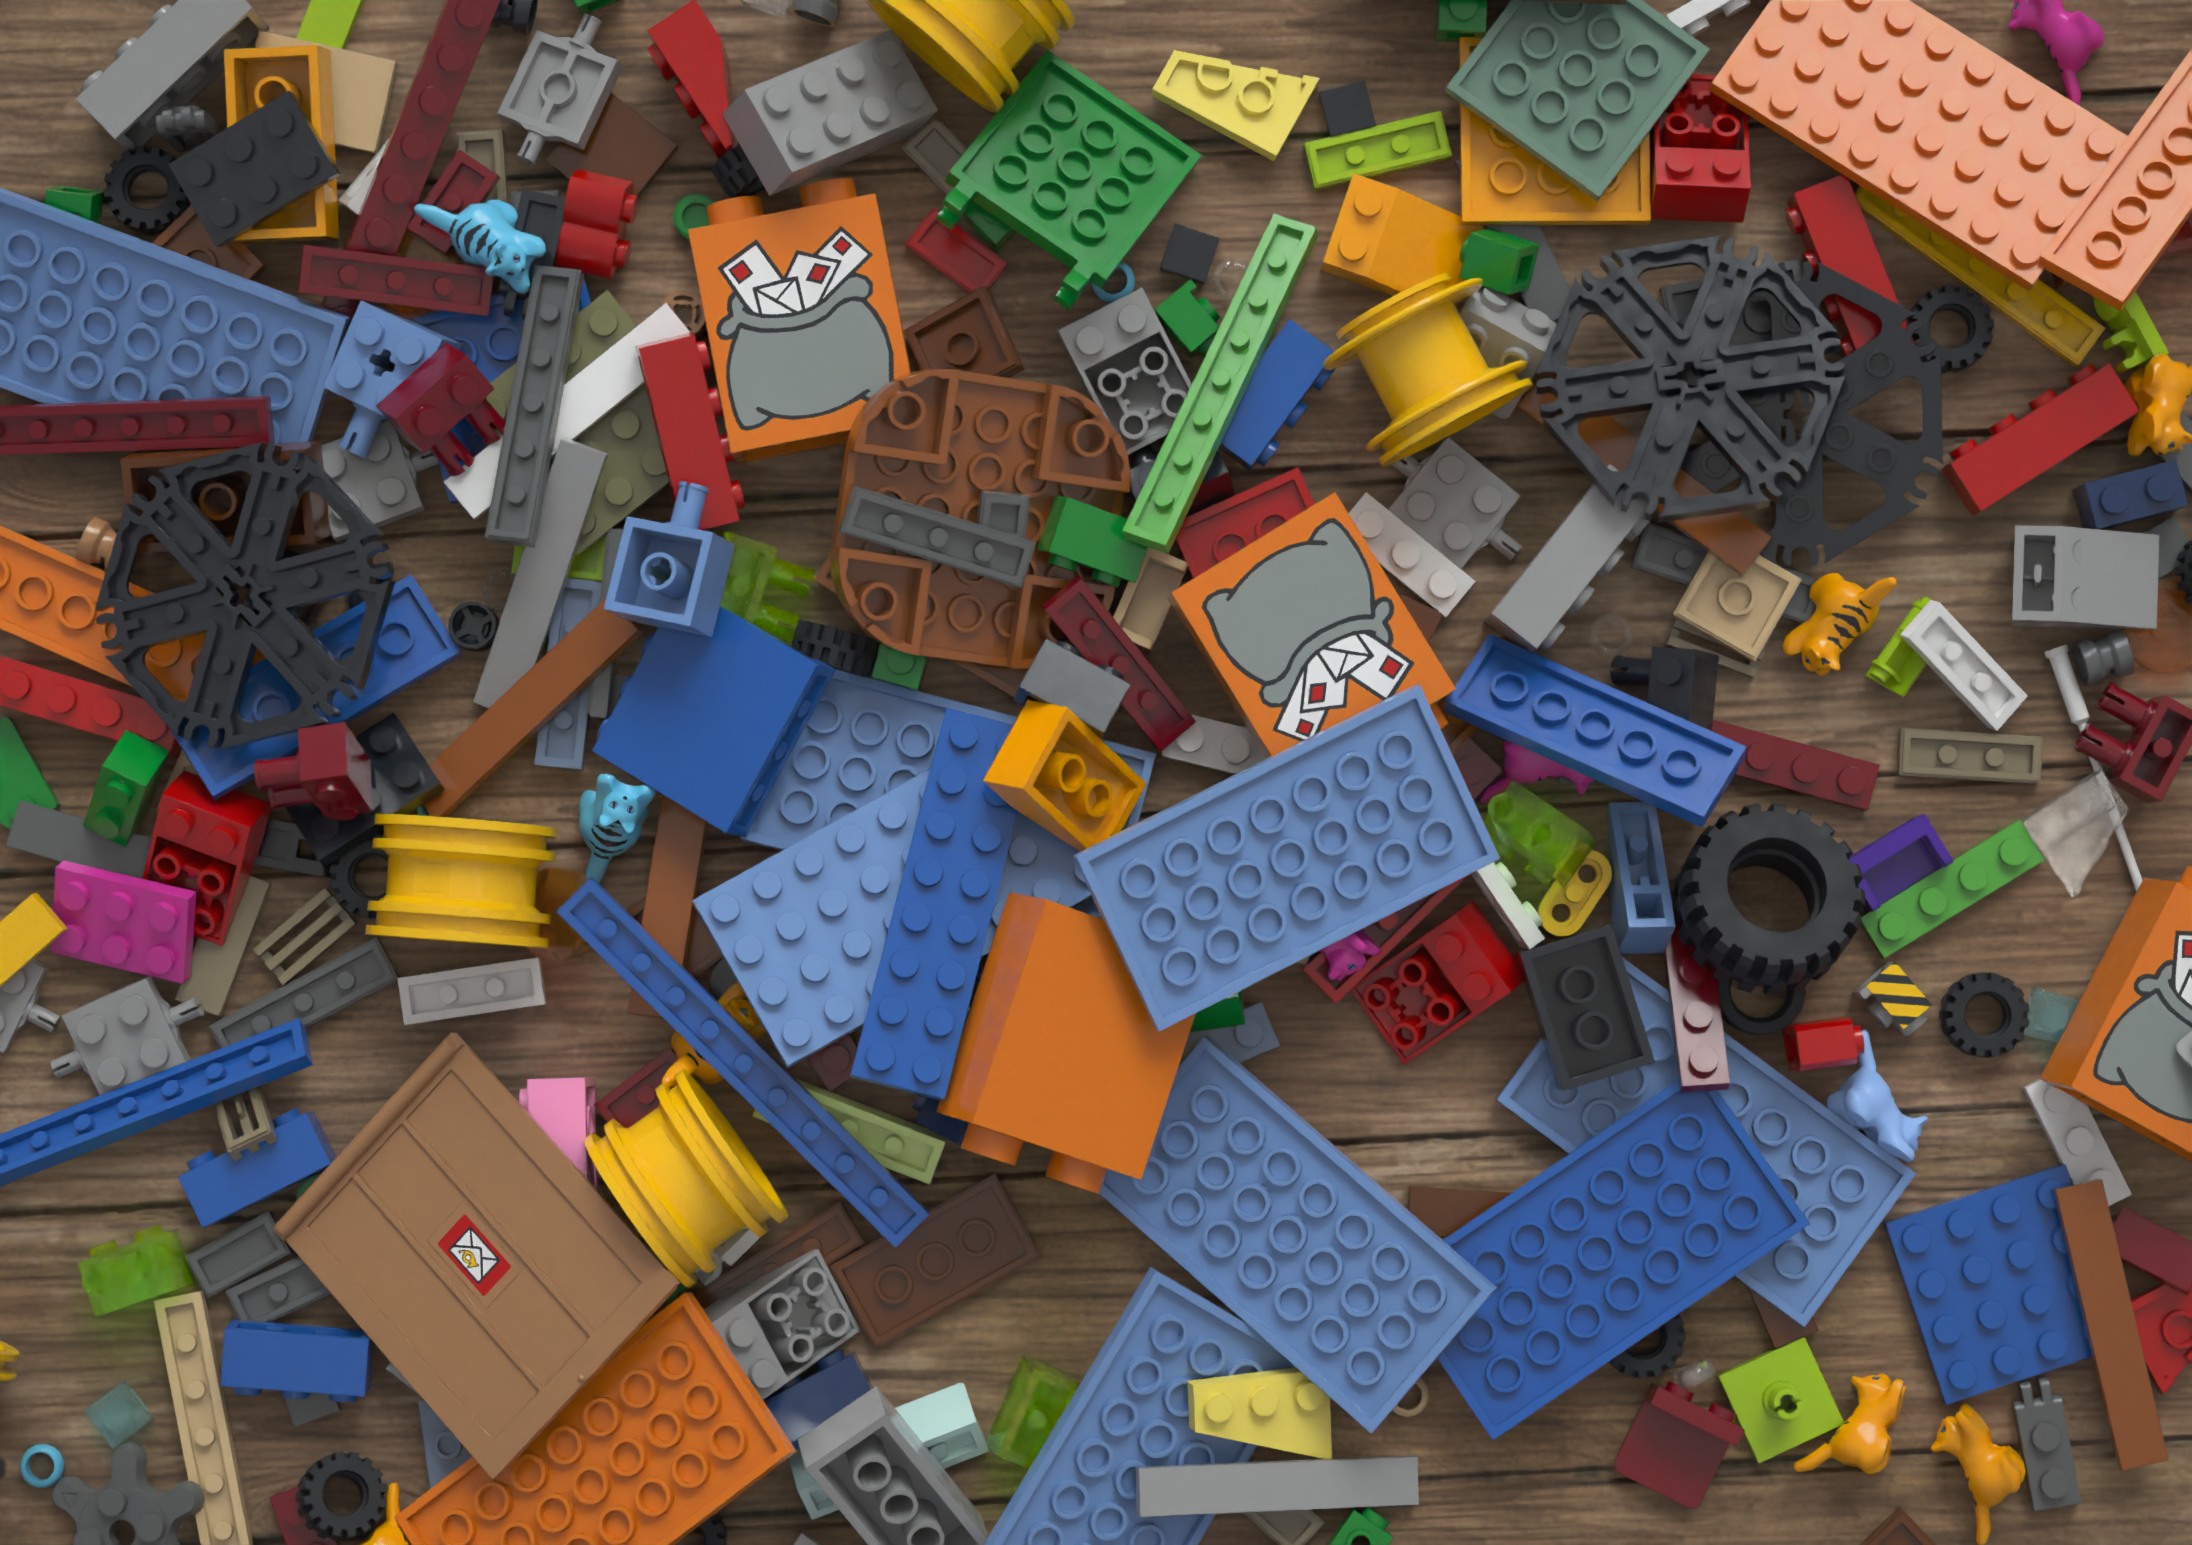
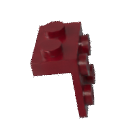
[1613,1381,1745,1509]

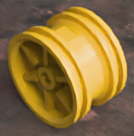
[865,0,1075,113]
[365,814,557,948]
[584,1069,788,1288]

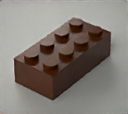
[120,441,331,553]

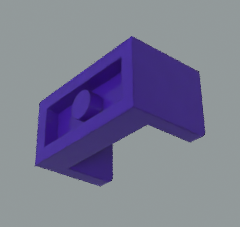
[1848,814,1954,913]

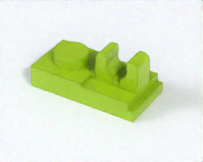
[2092,291,2169,373]

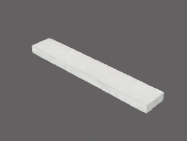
[444,303,697,520]

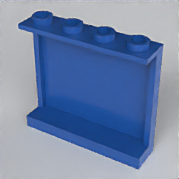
[592,605,836,837]

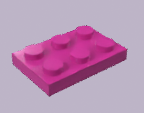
[51,860,197,984]

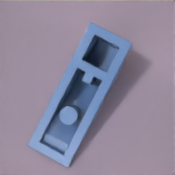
[1607,802,1676,954]

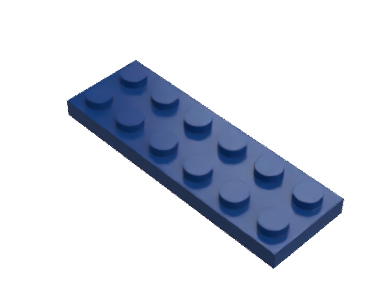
[165,574,461,801]
[1445,634,1747,827]

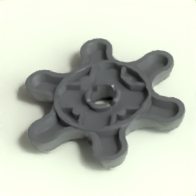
[52,1442,205,1545]

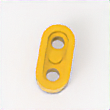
[1537,850,1612,937]

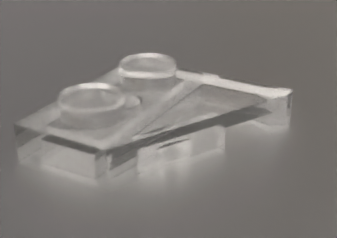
[2021,768,2129,898]

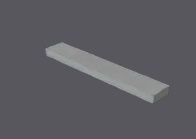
[473,437,609,708]
[1135,1455,1419,1517]

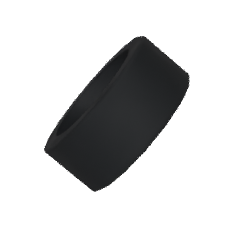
[1717,978,1806,1035]

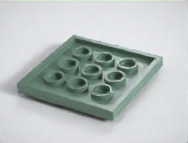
[1445,0,1710,201]

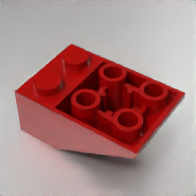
[647,0,737,159]
[1650,74,1751,223]
[142,770,271,946]
[1350,900,1523,1065]

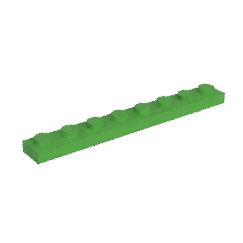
[1122,214,1318,554]

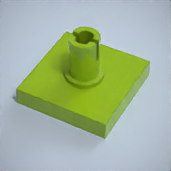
[1716,1337,1844,1463]

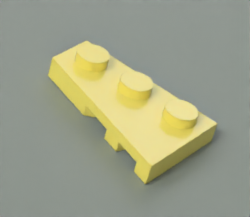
[1151,50,1320,161]
[1187,1367,1332,1459]

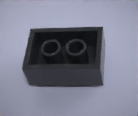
[1515,924,1655,1091]

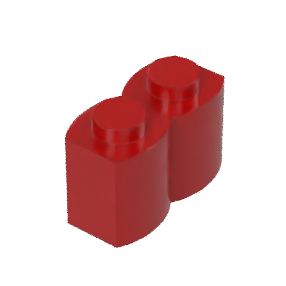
[556,169,639,279]
[1782,1017,1864,1072]

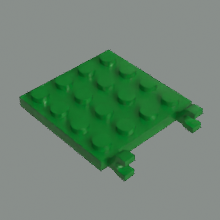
[936,50,1202,310]

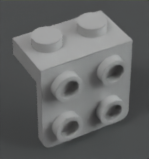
[1460,286,1557,419]

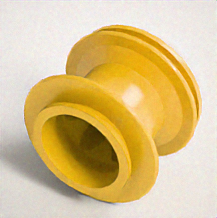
[1322,273,1533,467]

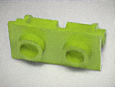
[1865,596,1931,698]

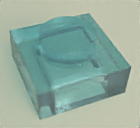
[2023,988,2079,1044]
[84,1380,154,1449]

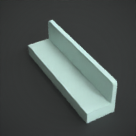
[789,1383,989,1520]

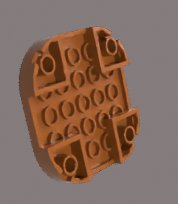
[831,369,1130,669]

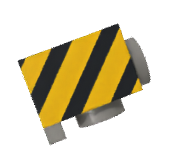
[1851,961,1932,1037]

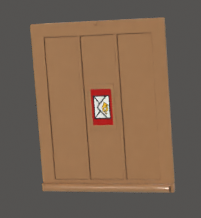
[272,1033,680,1480]

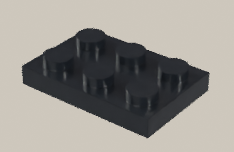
[168,91,341,248]
[285,713,445,867]

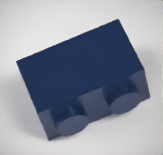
[2073,460,2188,530]

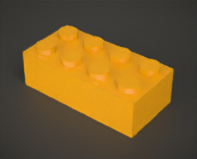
[224,45,339,243]

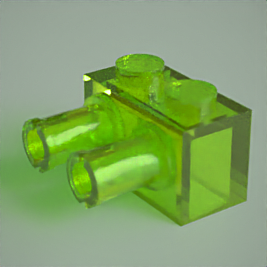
[720,531,815,643]
[1483,780,1597,888]
[78,1224,195,1317]
[986,1355,1077,1468]

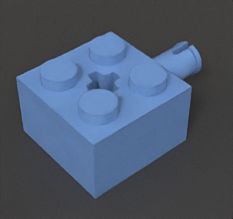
[323,300,462,458]
[604,481,735,637]

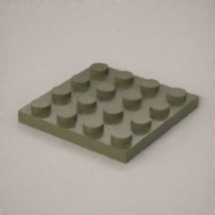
[486,290,724,556]

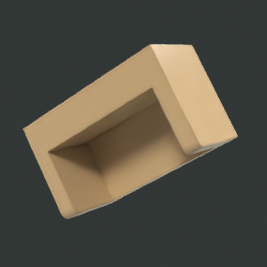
[1113,547,1188,654]

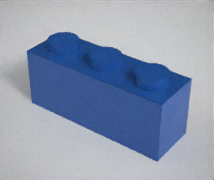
[1219,319,1336,471]
[178,1108,336,1228]
[221,1320,374,1402]

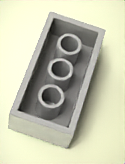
[76,0,269,152]
[722,30,938,196]
[1484,464,1649,653]
[797,1386,988,1545]

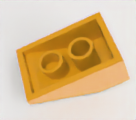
[1320,173,1484,296]
[983,700,1147,852]

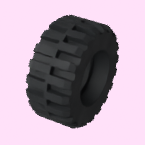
[1673,803,1865,995]

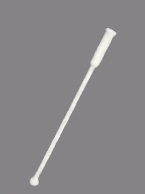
[2044,644,2143,892]

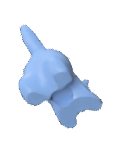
[1827,1029,1928,1162]

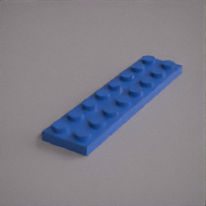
[850,707,1018,1101]

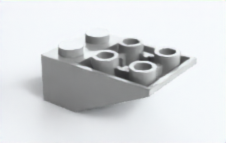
[1056,287,1192,455]
[2012,525,2159,630]
[703,1249,861,1399]

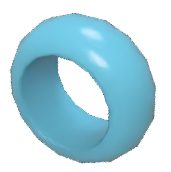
[1092,262,1135,303]
[20,1444,64,1488]

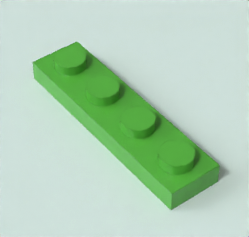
[1860,820,2045,959]

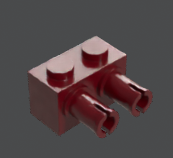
[376,342,506,477]
[2074,682,2192,803]
[254,722,372,821]

